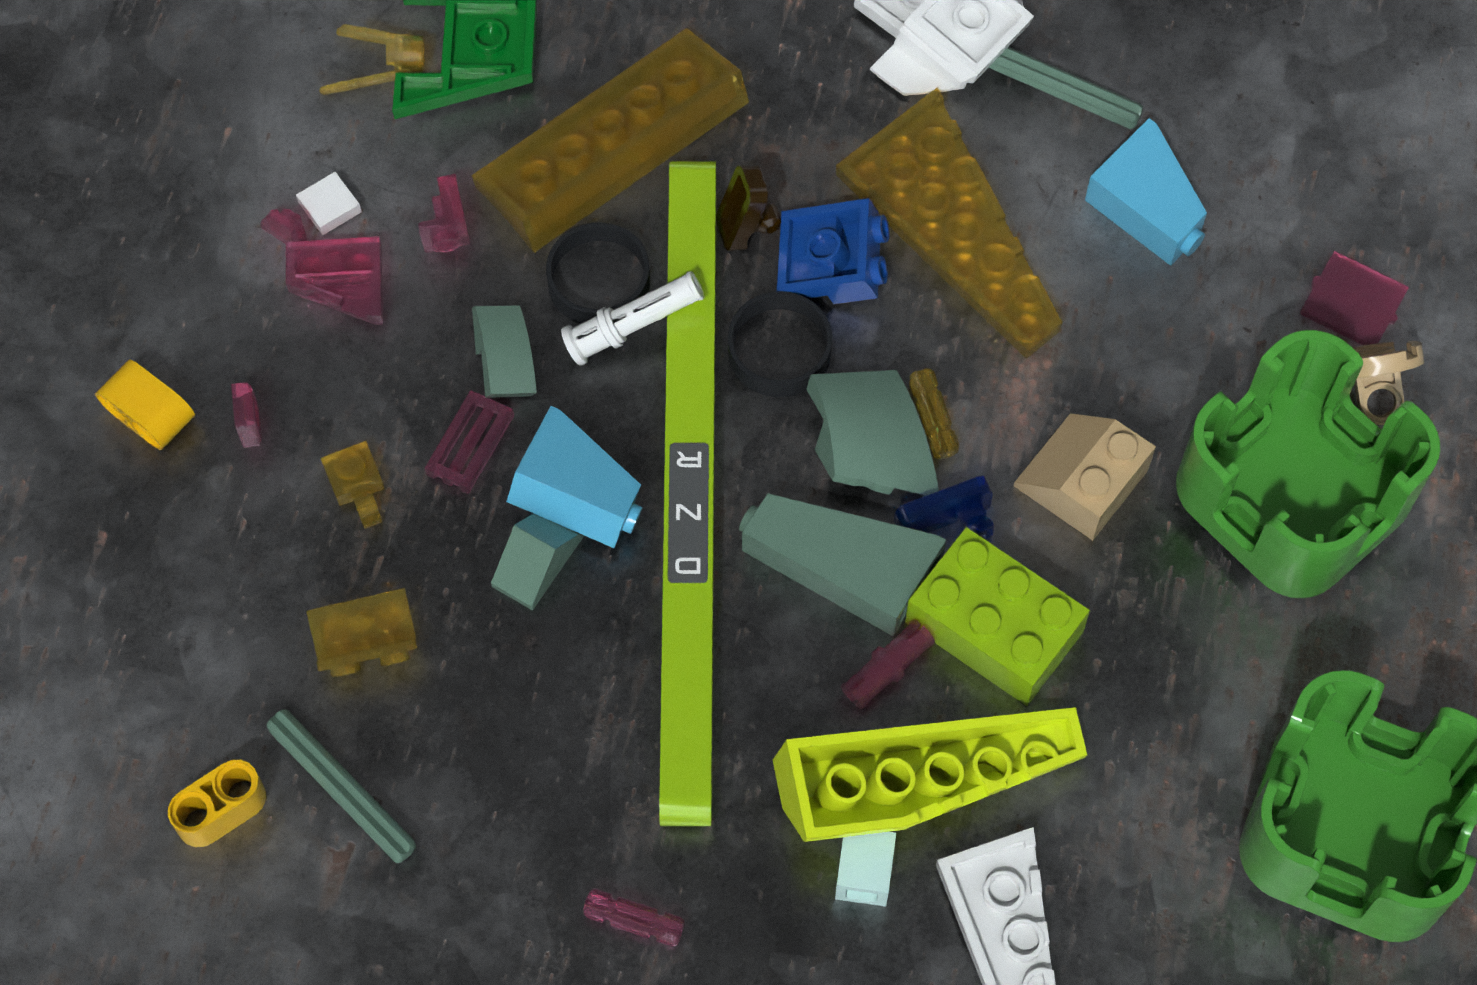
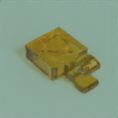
[321,441,385,529]

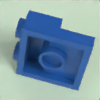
[777,198,890,304]

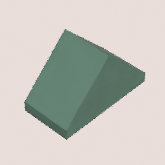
[491,514,584,611]

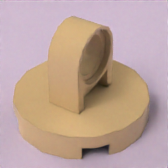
[1353,341,1424,425]

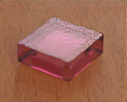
[231,382,262,448]

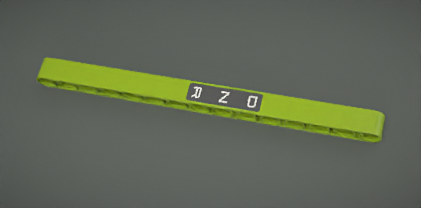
[659,161,716,826]

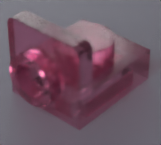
[418,174,471,253]

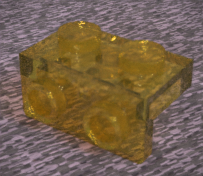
[306,587,418,677]

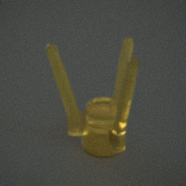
[320,24,425,95]

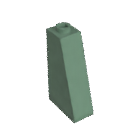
[739,493,946,637]

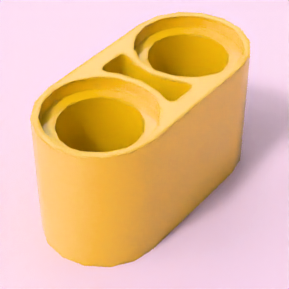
[95,359,195,450]
[168,759,267,847]

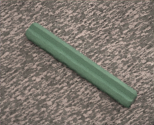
[989,47,1143,129]
[267,709,416,863]

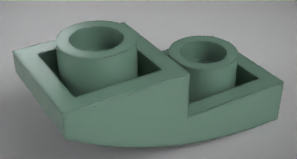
[472,305,537,398]

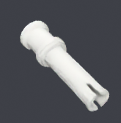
[561,271,705,366]

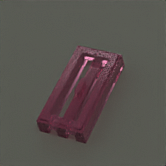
[424,390,514,494]

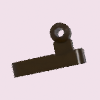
[716,164,781,251]

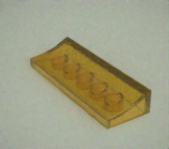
[471,28,749,253]

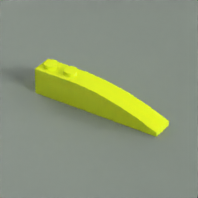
[773,707,1088,842]

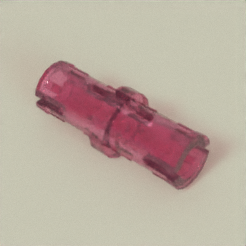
[841,619,935,710]

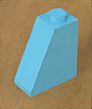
[1085,118,1207,266]
[506,406,643,548]

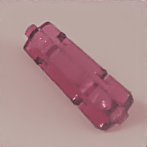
[583,889,684,947]

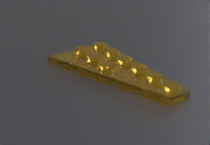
[836,87,1063,359]

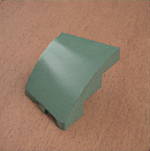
[806,370,940,505]

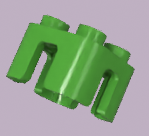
[1176,330,1440,598]
[1239,670,1477,942]

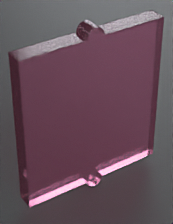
[1300,251,1409,345]

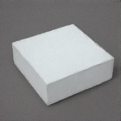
[296,172,362,236]

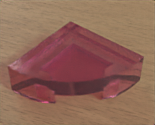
[261,209,307,252]

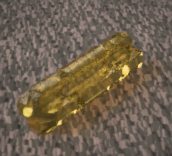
[909,368,959,459]

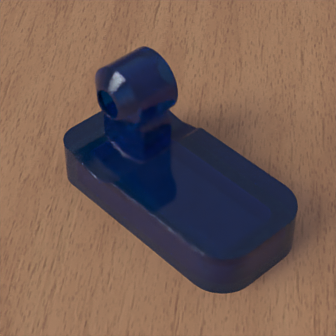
[894,476,994,543]

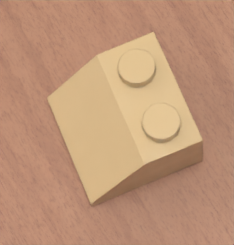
[1014,413,1156,541]

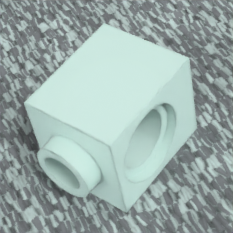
[835,832,896,907]

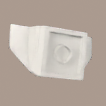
[870,0,1034,96]

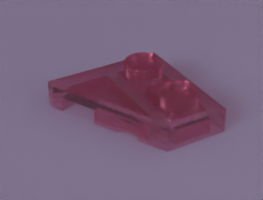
[286,236,383,325]

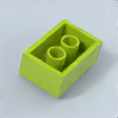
[905,527,1090,706]

